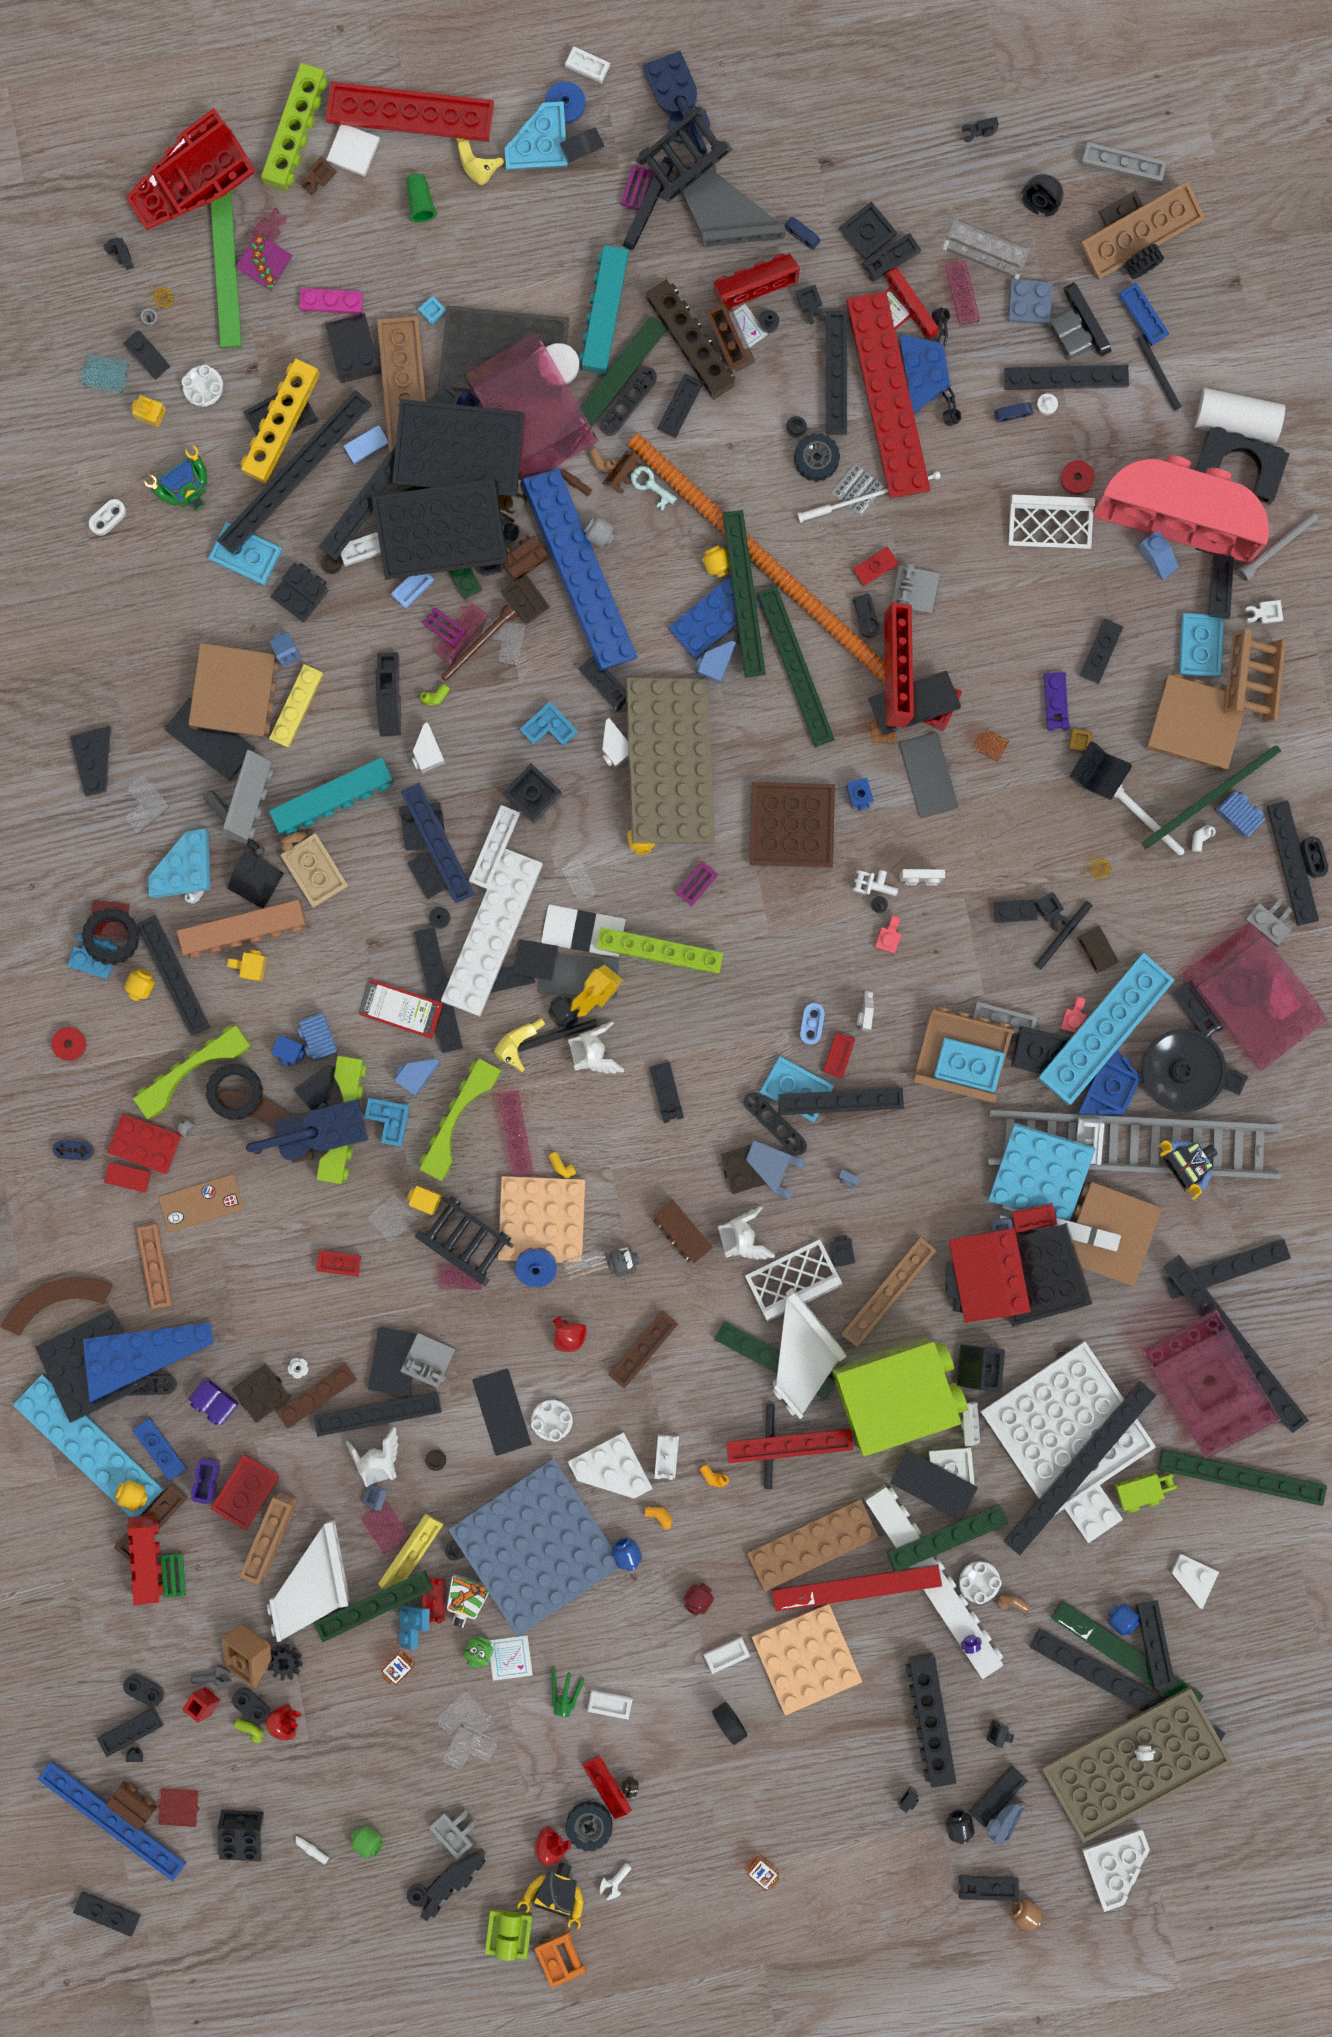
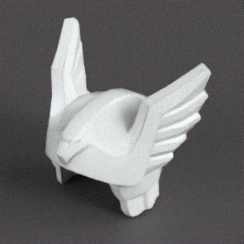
[568,1021,624,1074]
[718,1206,775,1260]
[346,1427,399,1487]

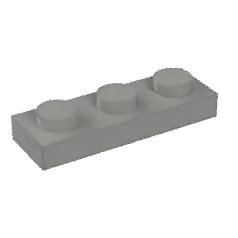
[972,1002,1038,1034]

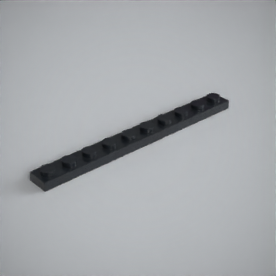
[318,383,460,560]
[217,390,372,556]
[1163,1255,1309,1433]
[1003,1381,1157,1556]
[1029,1628,1225,1741]

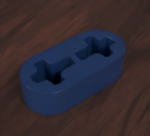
[784,217,821,250]
[994,402,1034,423]
[53,1140,94,1160]

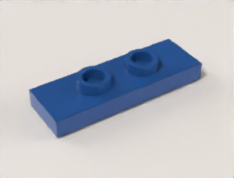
[1118,283,1169,346]
[132,1418,187,1481]

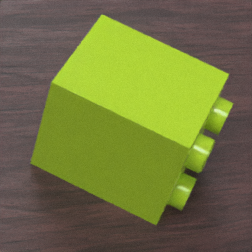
[832,1337,968,1457]

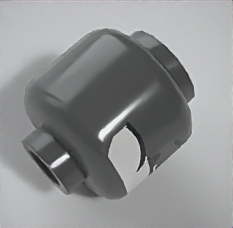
[607,1247,639,1277]

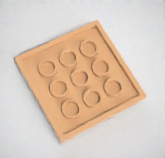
[498,1176,585,1263]
[752,1604,862,1716]

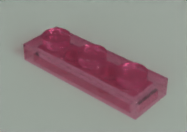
[945,260,980,326]
[434,603,490,665]

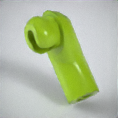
[420,684,450,706]
[234,1719,264,1743]

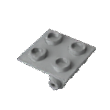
[892,564,940,614]
[400,1333,455,1388]

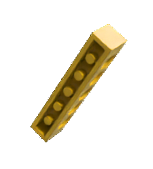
[240,358,320,484]

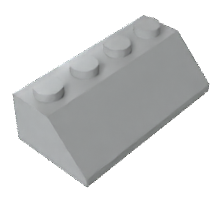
[223,750,274,844]

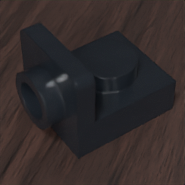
[103,238,134,270]
[830,1235,855,1267]

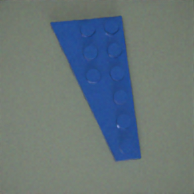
[83,1322,213,1403]

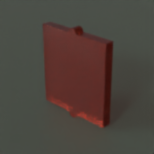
[89,900,130,938]
[158,1788,200,1827]

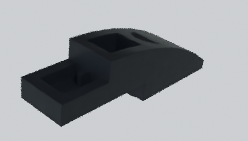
[375,652,401,737]
[420,1849,486,1921]

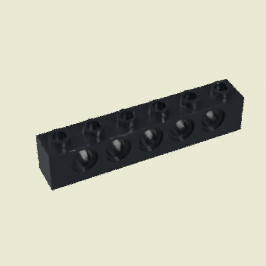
[905,1653,957,1788]

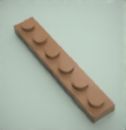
[841,1237,937,1347]

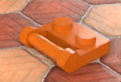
[534,1931,586,1988]

